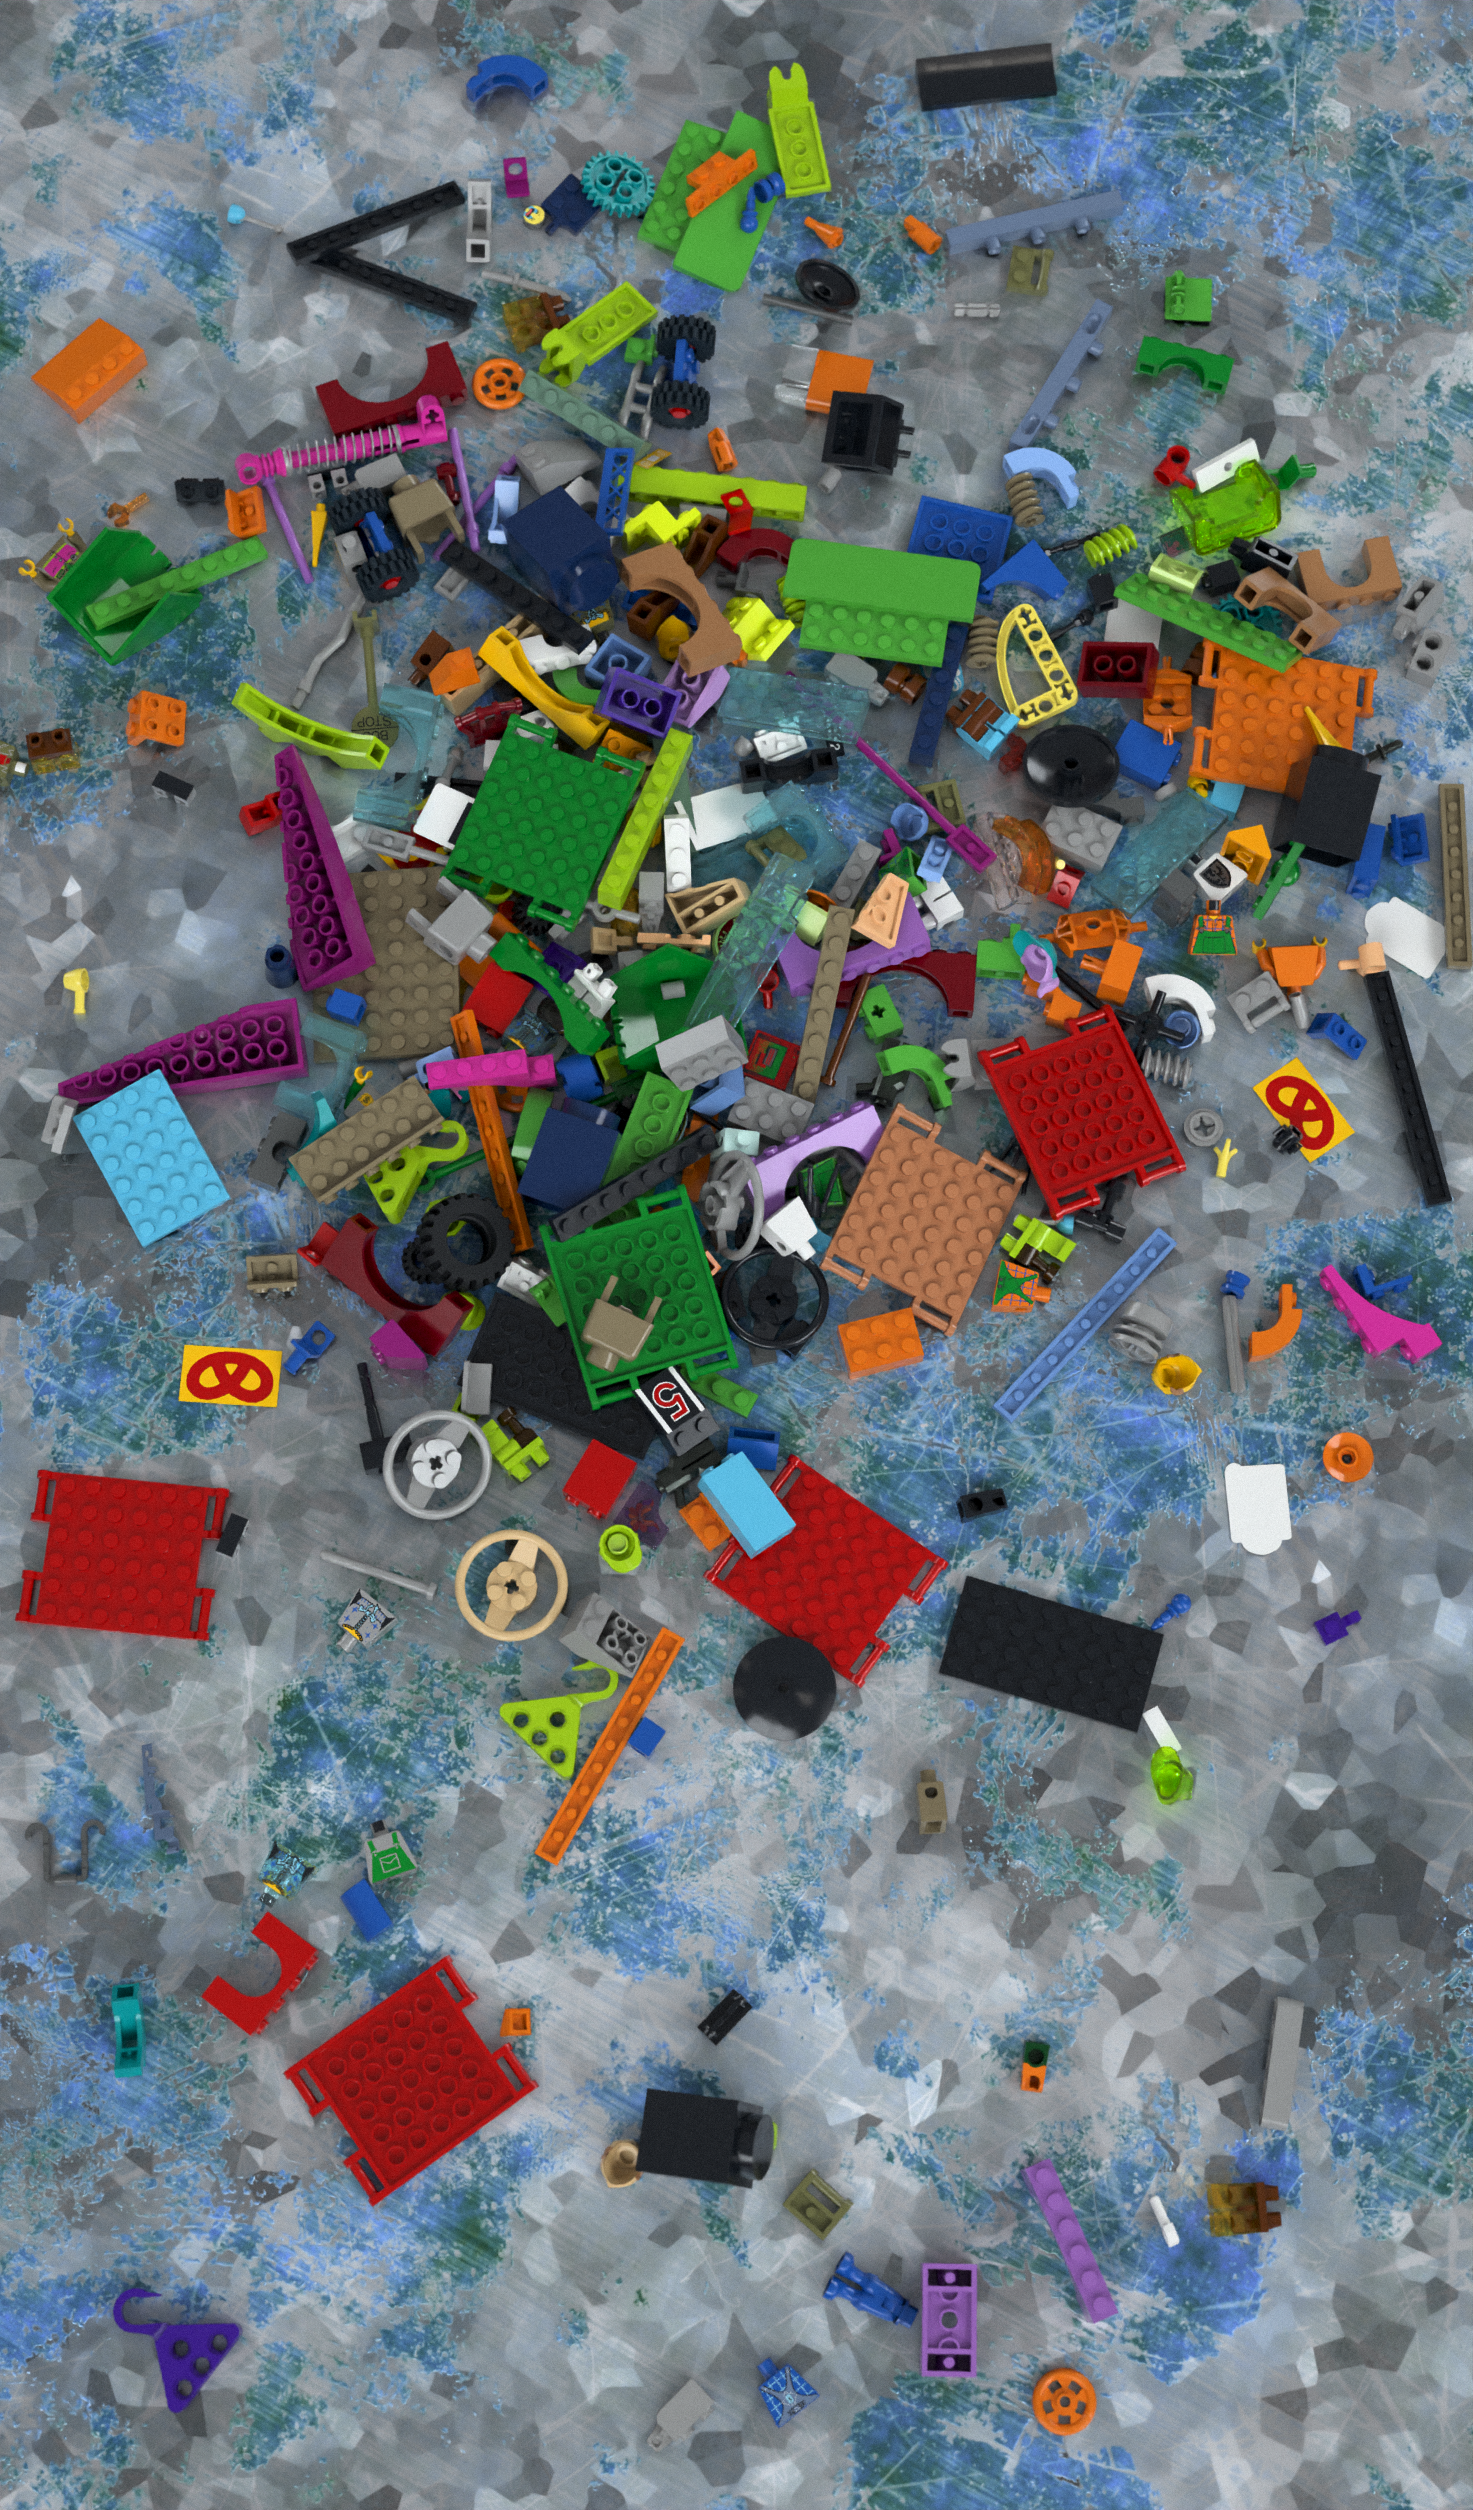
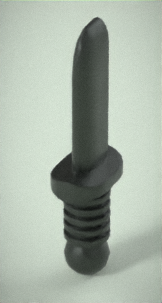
[1364,739,1403,764]

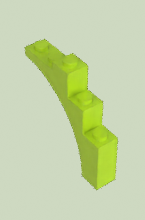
[231,683,390,770]

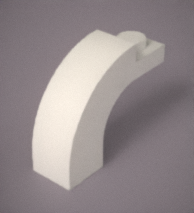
[1142,974,1216,1044]

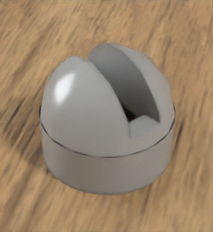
[734,736,755,757]

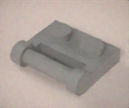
[1227,971,1292,1035]

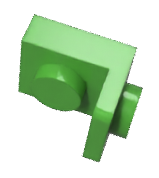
[625,334,659,366]

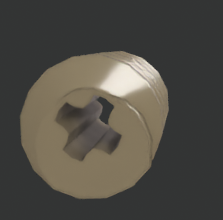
[1005,472,1045,528]
[966,615,999,669]

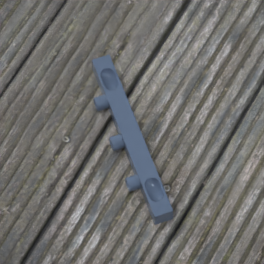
[944,190,1124,255]
[1008,299,1113,452]

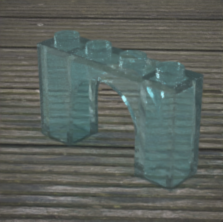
[742,780,849,892]
[272,1011,368,1122]

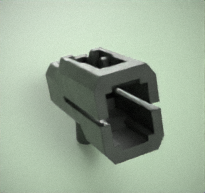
[856,1037,911,1109]
[654,1437,722,1508]

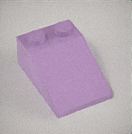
[663,657,731,729]

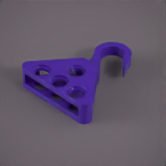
[113,2288,243,2413]

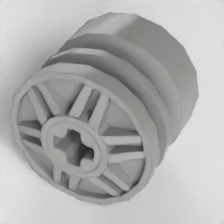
[1108,1301,1173,1364]

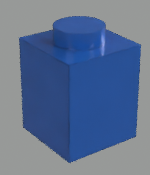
[326,988,367,1027]

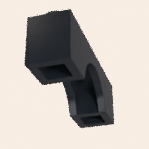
[738,746,839,794]

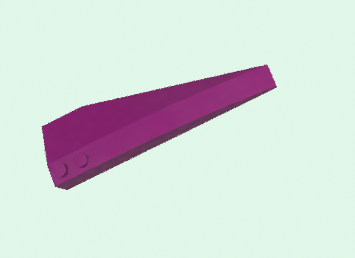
[58,998,310,1107]

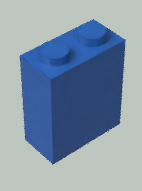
[1115,719,1183,791]
[1345,823,1386,899]

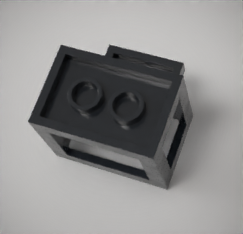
[821,391,915,476]

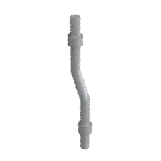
[290,590,366,710]

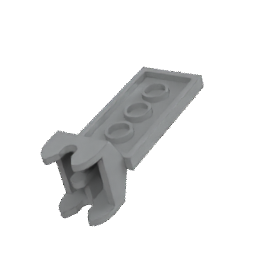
[937,1035,1065,1092]

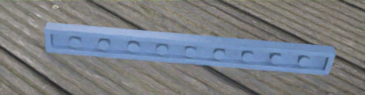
[992,1227,1177,1424]

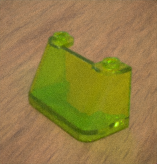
[1169,459,1281,556]

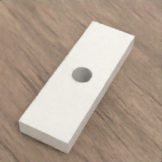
[1192,438,1260,493]

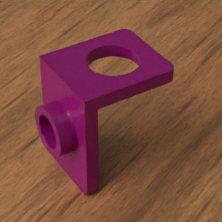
[503,157,530,198]

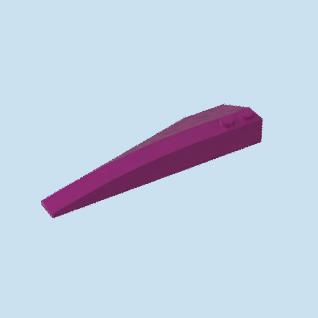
[274,745,376,992]

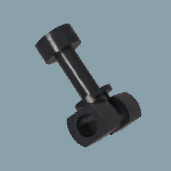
[1074,1179,1127,1243]

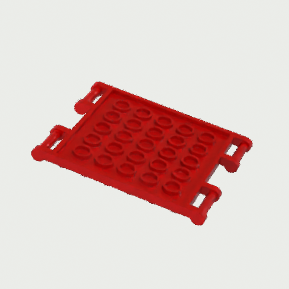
[977,1004,1186,1221]
[702,1454,949,1689]
[15,1470,230,1642]
[283,1955,539,2207]

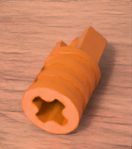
[904,215,942,255]
[707,427,738,472]

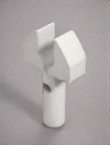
[1149,2196,1179,2248]

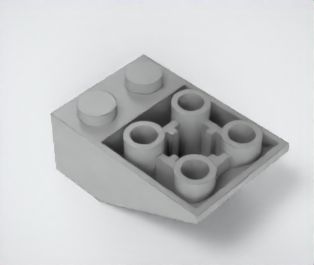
[558,1592,652,1678]

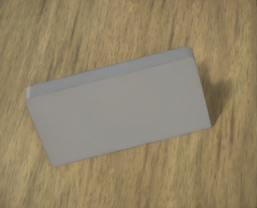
[461,1361,493,1415]

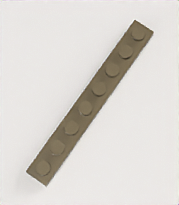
[1438,784,1473,969]
[791,904,855,1104]

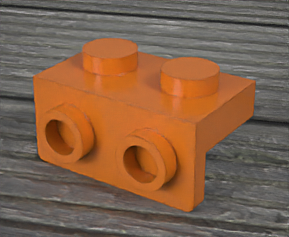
[225,485,267,540]

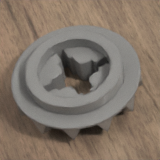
[1184,1108,1224,1147]

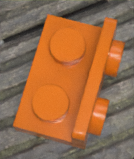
[679,1492,733,1553]

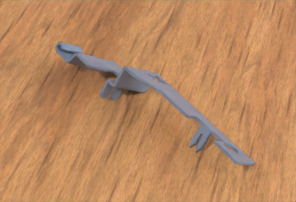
[142,1743,179,1855]

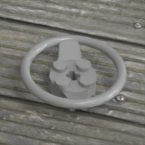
[698,1150,764,1261]
[383,1410,492,1520]

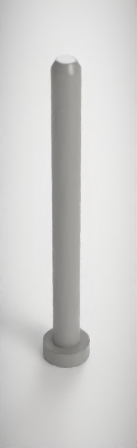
[319,1550,439,1601]

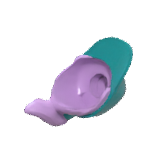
[1013,929,1059,999]

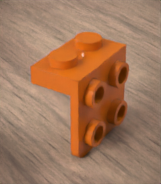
[126,690,186,747]

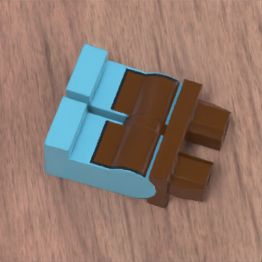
[945,689,1020,761]

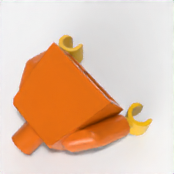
[1251,936,1328,1001]

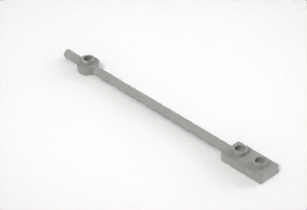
[361,824,641,924]

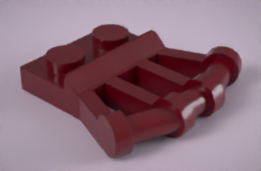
[454,697,523,749]

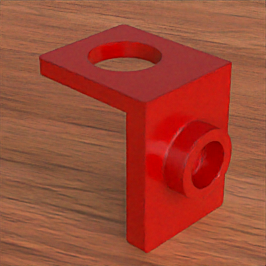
[720,488,754,536]
[1046,863,1085,909]
[296,1222,339,1267]

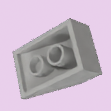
[514,439,602,496]

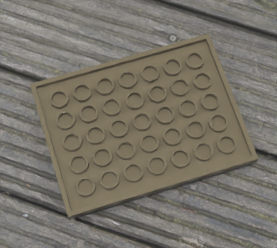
[313,866,461,1064]

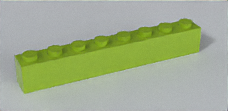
[616,463,807,522]
[598,728,693,911]

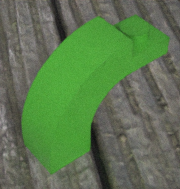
[553,667,601,708]
[875,1045,953,1110]
[511,1087,555,1176]

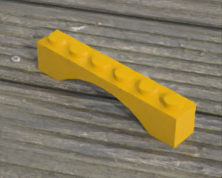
[478,626,610,750]

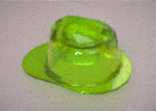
[1150,1746,1194,1805]

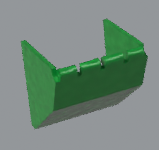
[46,527,204,666]
[610,943,749,1072]

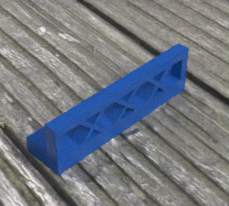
[595,448,635,540]

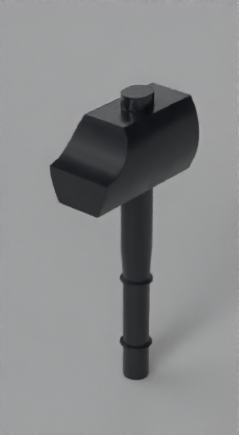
[357,1362,412,1476]

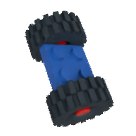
[650,314,716,430]
[327,487,420,603]

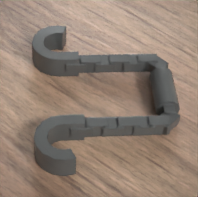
[25,1819,106,1885]

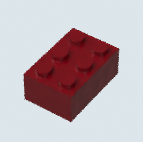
[1076,641,1160,699]

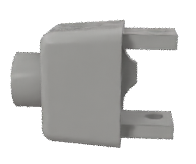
[405,876,497,965]

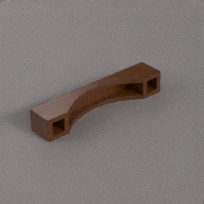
[626,513,729,642]

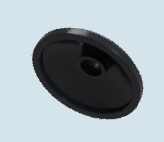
[795,259,860,314]

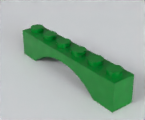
[489,932,610,1056]

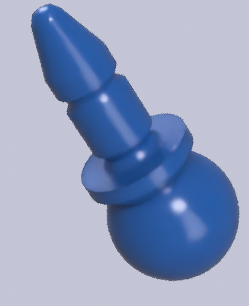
[740,187,758,233]
[1151,1593,1191,1631]

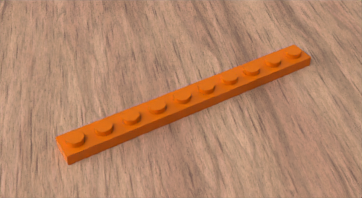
[450,1010,534,1254]
[534,1627,685,1866]

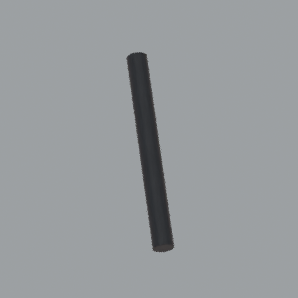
[1055,966,1130,1032]

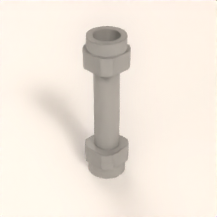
[433,747,464,789]

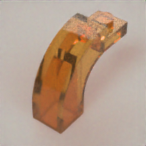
[991,816,1055,896]

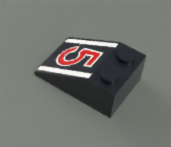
[632,1365,720,1457]

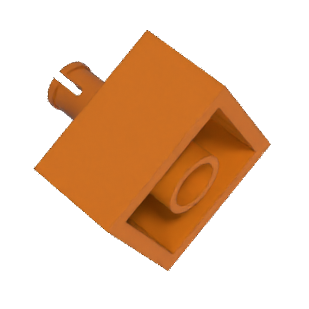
[1080,939,1144,1008]

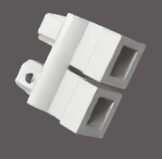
[913,876,964,931]
[567,962,618,1019]

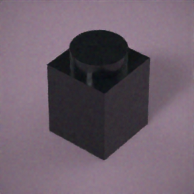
[1269,745,1382,869]
[635,2088,774,2189]

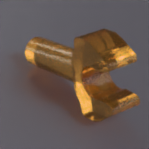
[107,493,149,528]

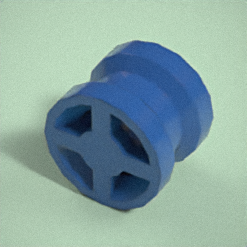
[1220,1270,1251,1299]

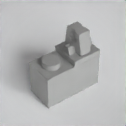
[639,872,664,933]

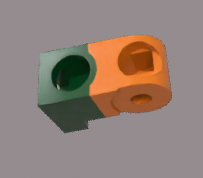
[1020,2040,1050,2093]

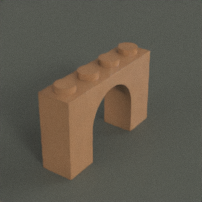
[1293,536,1402,612]
[1233,566,1342,655]

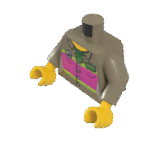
[18,518,87,592]

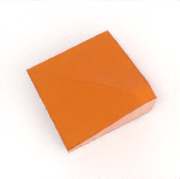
[500,2008,531,2037]

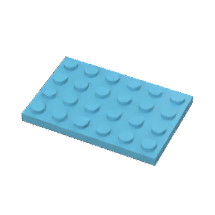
[73,1069,232,1248]

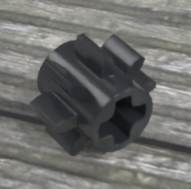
[1272,1124,1303,1155]

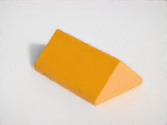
[1220,824,1272,886]

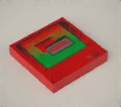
[742,1029,800,1092]

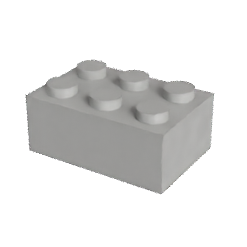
[1034,805,1123,877]
[655,1015,749,1092]
[727,1076,815,1146]

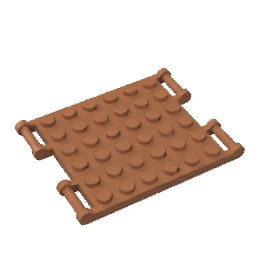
[819,1102,1028,1337]

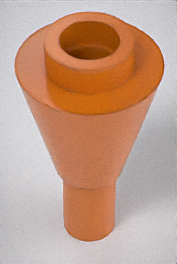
[804,216,844,249]

